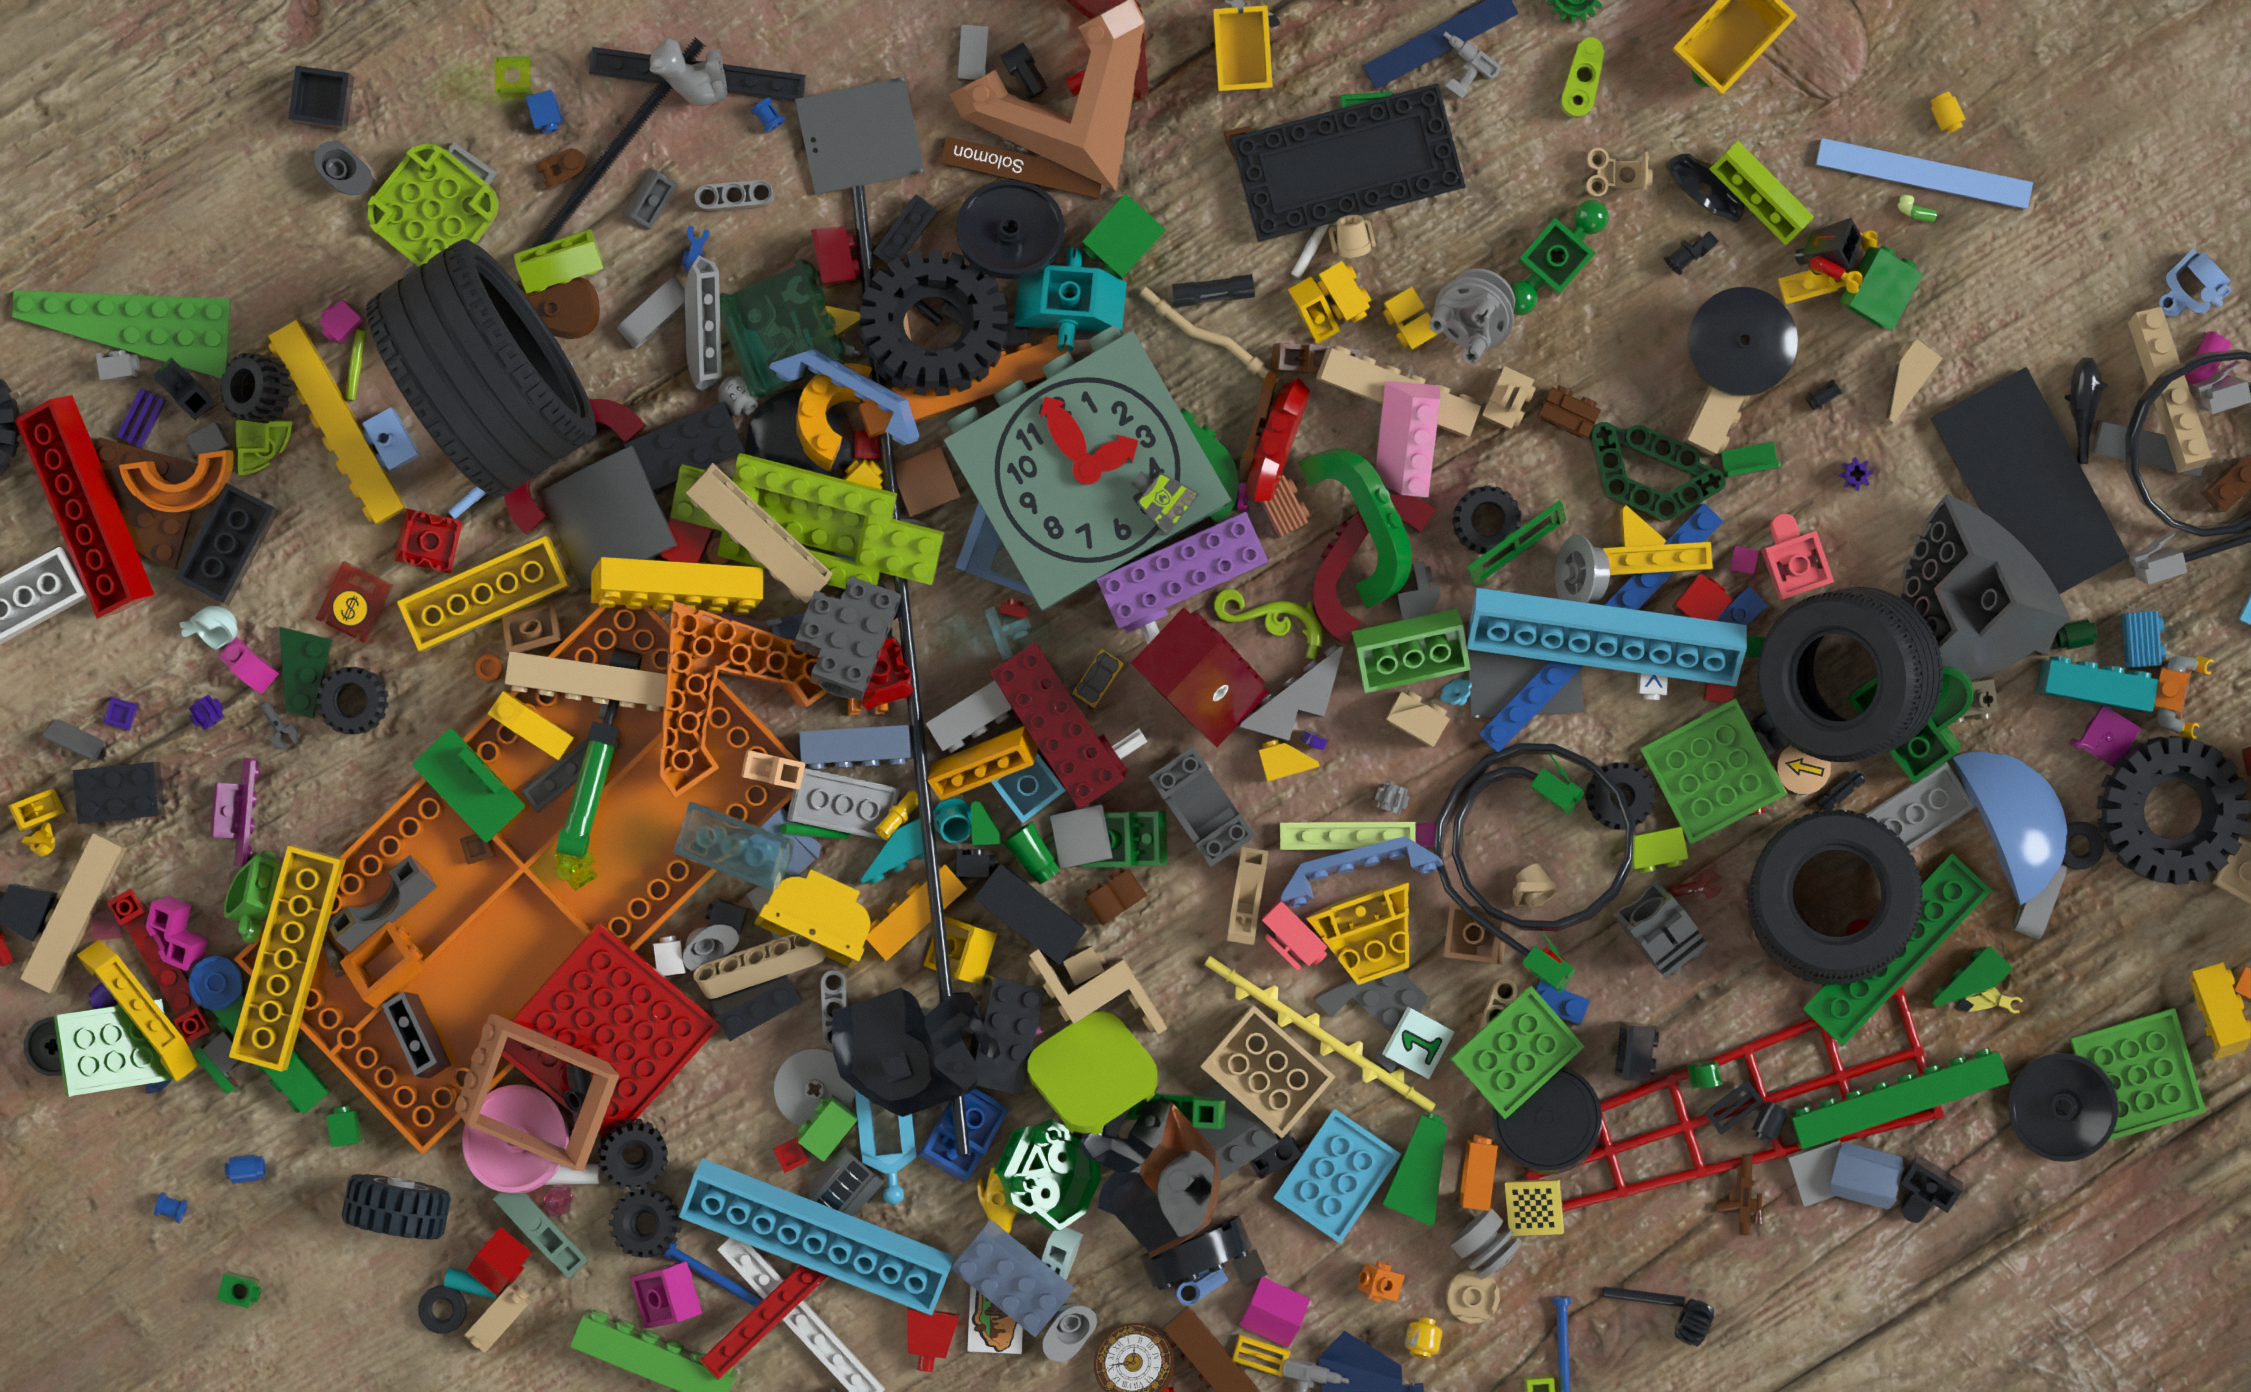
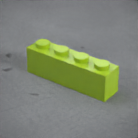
[1710,141,1814,245]

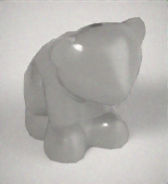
[650,38,727,106]

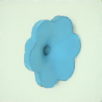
[1440,678,1472,705]

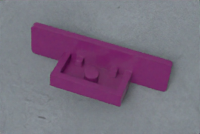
[210,758,259,867]

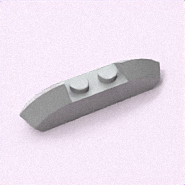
[685,255,722,392]

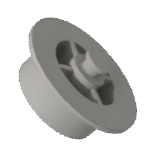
[1555,535,1610,603]

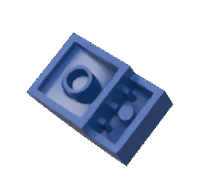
[918,1088,1010,1183]

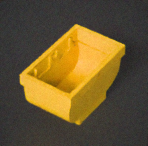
[1672,0,1798,96]
[754,869,870,969]

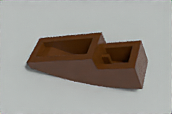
[1271,342,1360,374]

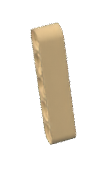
[693,930,826,999]

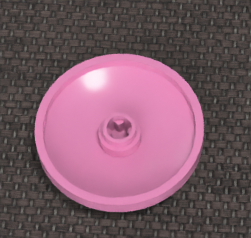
[462,1085,569,1194]

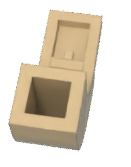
[1227,847,1268,945]

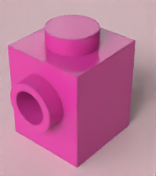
[319,300,365,344]

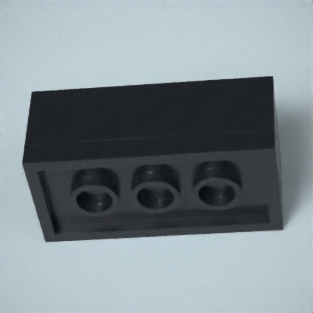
[974,863,1087,965]

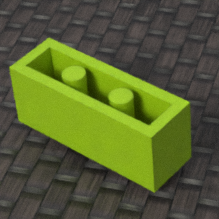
[514,229,604,294]

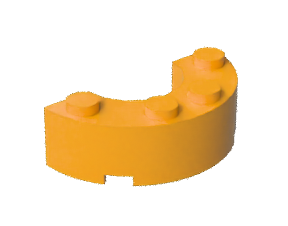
[796,363,872,472]

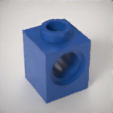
[526,90,564,134]

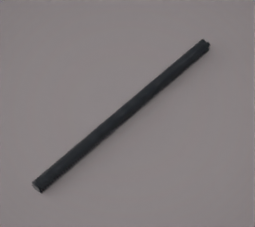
[529,36,706,249]

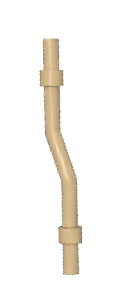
[1139,287,1280,381]

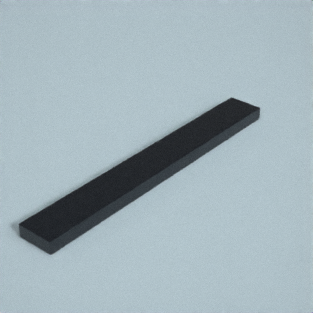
[589,47,807,102]

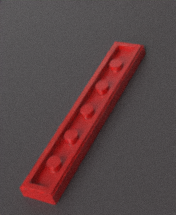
[699,1265,828,1381]

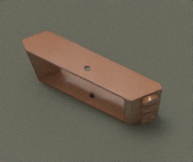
[455,1014,619,1171]

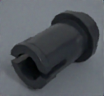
[1805,379,1842,410]

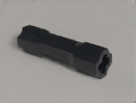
[1172,274,1255,308]

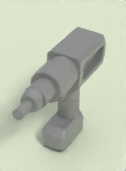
[1443,32,1501,99]
[1282,1357,1349,1392]

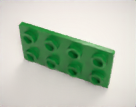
[412,728,525,843]

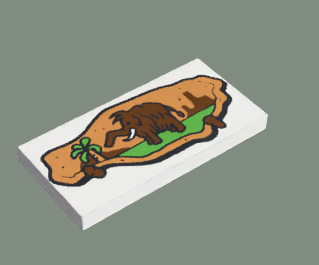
[967,1245,1027,1354]

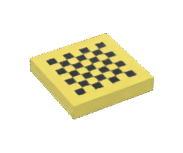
[1505,1179,1564,1236]

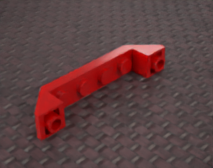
[107,889,211,1044]

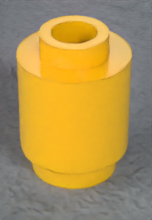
[1930,91,1966,134]

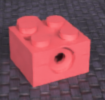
[1761,514,1834,601]

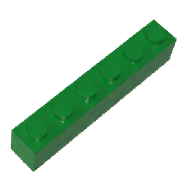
[203,990,332,1115]

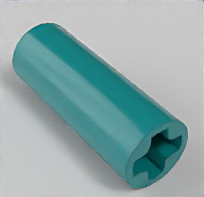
[444,1267,499,1300]

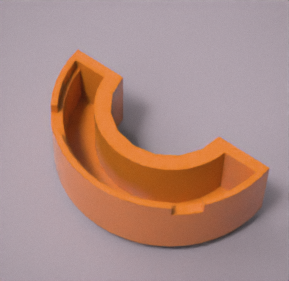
[119,450,234,512]

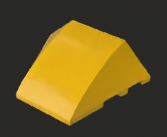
[1306,882,1409,985]

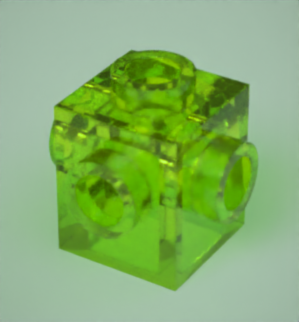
[553,849,598,891]

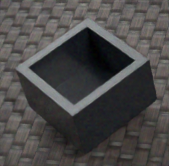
[288,66,355,131]

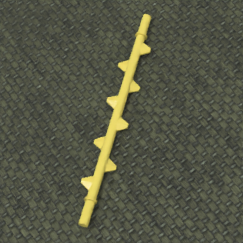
[1204,956,1436,1112]

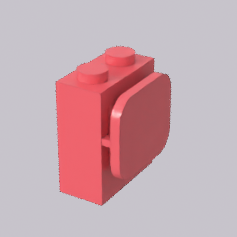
[1261,899,1327,971]

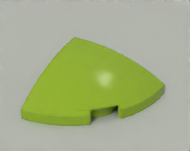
[235,419,292,475]

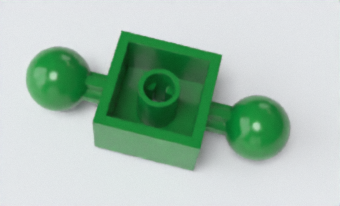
[1510,200,1609,316]

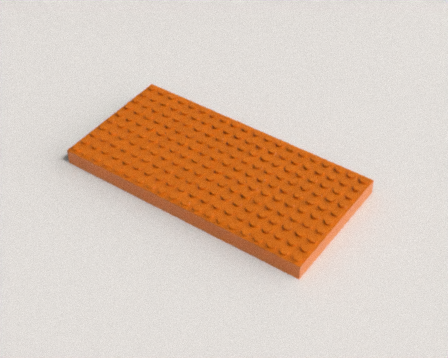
[234,604,808,1155]

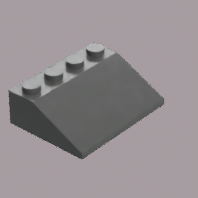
[1196,1082,1279,1181]

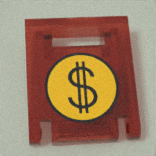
[316,561,393,643]

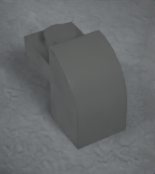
[1396,561,1440,620]

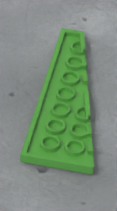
[12,290,231,379]

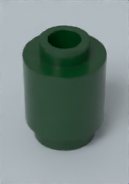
[2055,618,2097,650]

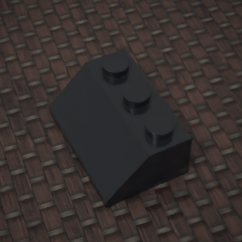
[708,974,803,1042]

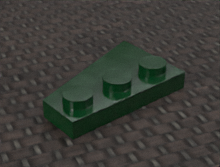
[279,627,333,718]

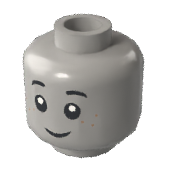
[718,376,758,416]

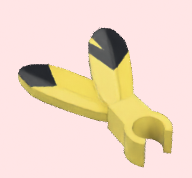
[1958,988,2023,1014]

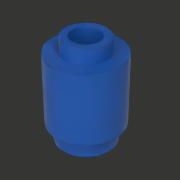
[225,1154,266,1184]

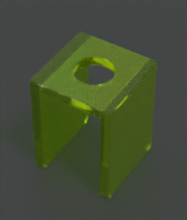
[494,56,536,99]

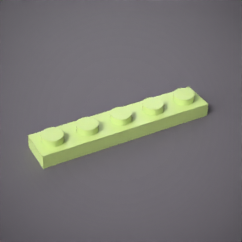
[1280,822,1416,850]

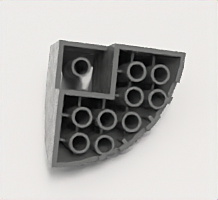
[1897,494,2070,680]

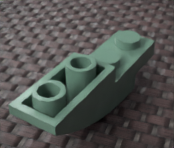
[493,1192,588,1279]

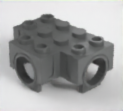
[794,576,901,701]

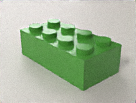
[1351,608,1471,693]

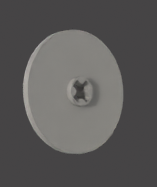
[774,1048,855,1126]

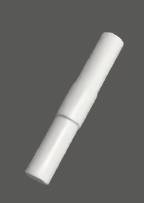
[1291,224,1330,279]

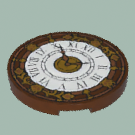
[1094,1323,1174,1392]

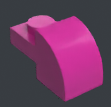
[218,637,279,694]

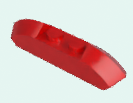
[1245,378,1310,501]

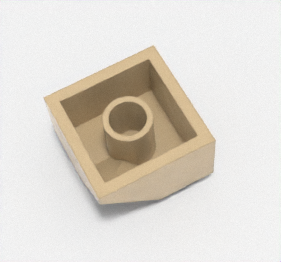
[1384,690,1450,747]

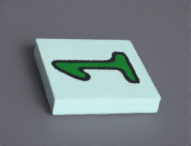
[1382,1007,1454,1079]

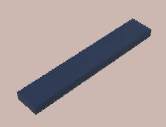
[1363,0,1519,90]

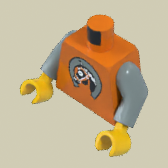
[2153,656,2214,739]

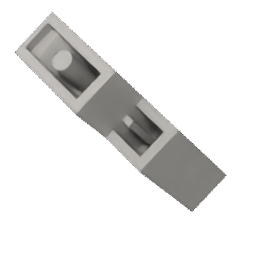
[1239,643,1344,741]

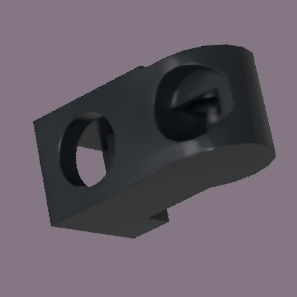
[1249,1132,1303,1179]

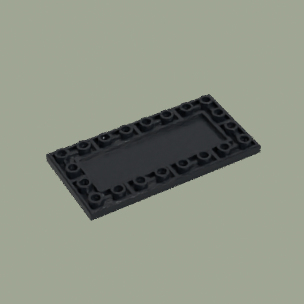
[1230,83,1466,243]
[1930,367,2129,594]

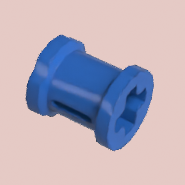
[751,98,786,134]
[154,1192,188,1224]

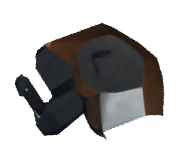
[1079,1096,1221,1258]

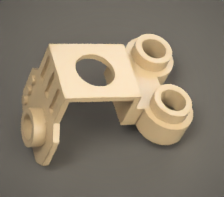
[1586,148,1653,198]

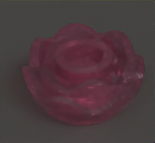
[544,1185,574,1218]

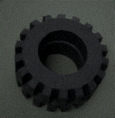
[220,353,292,424]
[1452,485,1522,554]
[316,667,389,735]

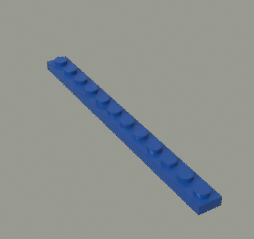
[1478,503,1723,752]

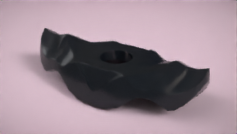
[1666,154,1745,223]

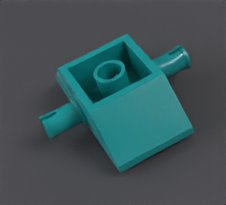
[1014,247,1127,352]

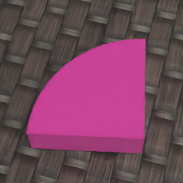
[1237,483,1248,512]

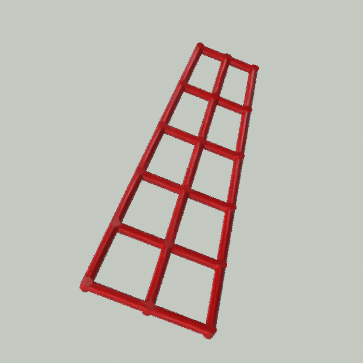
[1524,985,1944,1212]

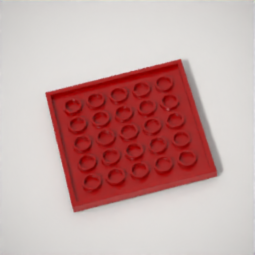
[501,922,721,1138]

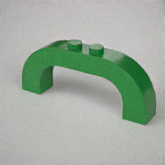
[1180,408,1239,524]
[1298,448,1412,609]
[1125,1092,1226,1129]

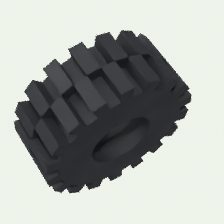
[1585,762,1655,830]
[598,1118,668,1191]
[609,1189,682,1258]

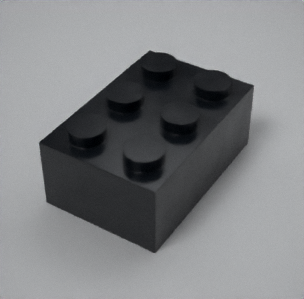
[72,762,165,824]

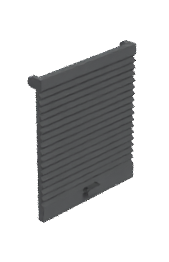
[795,76,925,195]
[1466,621,1584,719]

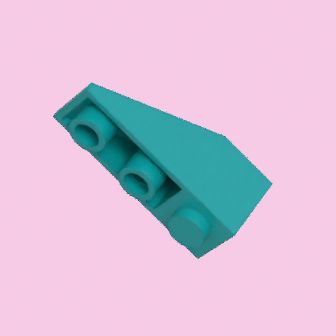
[861,818,924,886]

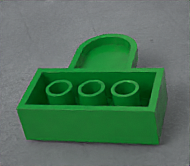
[1848,666,1974,784]

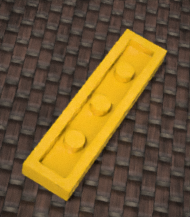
[1602,542,1713,576]

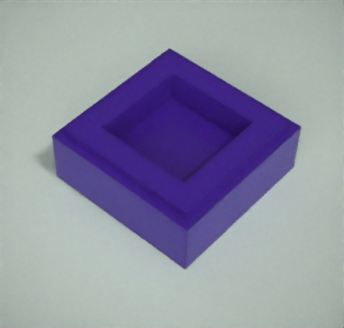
[103,697,138,730]

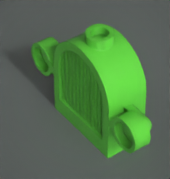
[224,850,281,944]

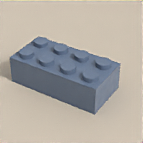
[799,725,913,769]
[951,1219,1074,1337]

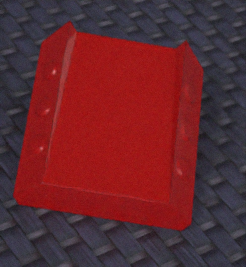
[394,508,462,573]
[861,638,914,710]

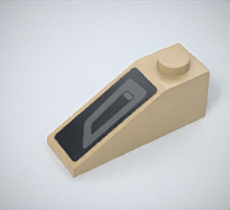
[1885,339,1943,425]

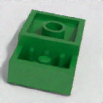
[1080,811,1168,868]

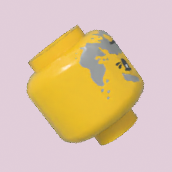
[1405,1317,1443,1359]

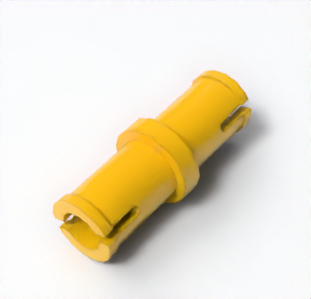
[875,790,918,840]

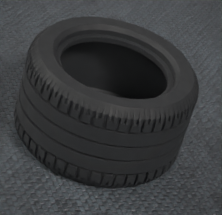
[1757,587,1943,763]
[1748,809,1923,985]

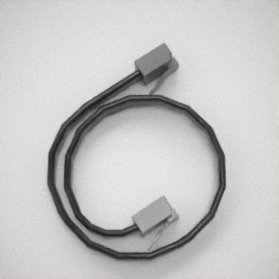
[2125,349,2251,585]

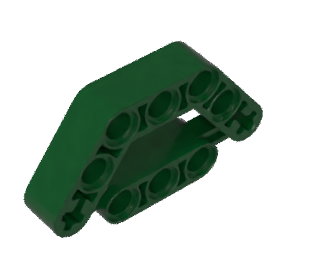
[1590,422,1726,521]

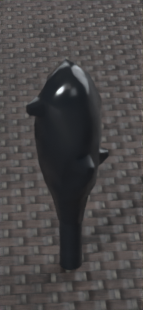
[2064,357,2108,464]

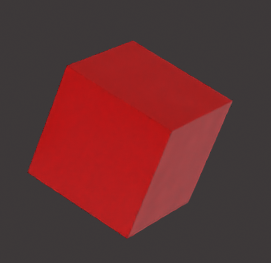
[1671,573,1733,621]
[466,1227,532,1296]

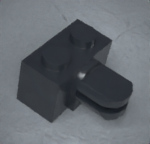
[1901,1153,1963,1223]

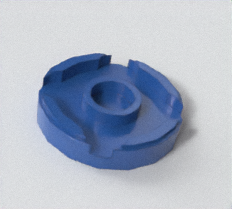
[188,956,244,1010]

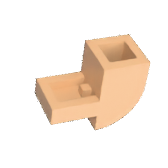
[741,750,806,790]

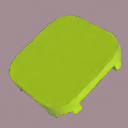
[367,144,499,267]
[1028,1011,1158,1136]

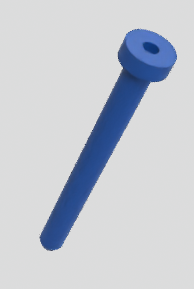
[663,1243,764,1307]
[1552,1296,1571,1392]

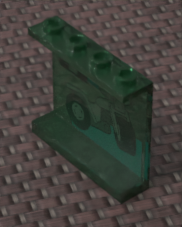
[719,258,846,399]

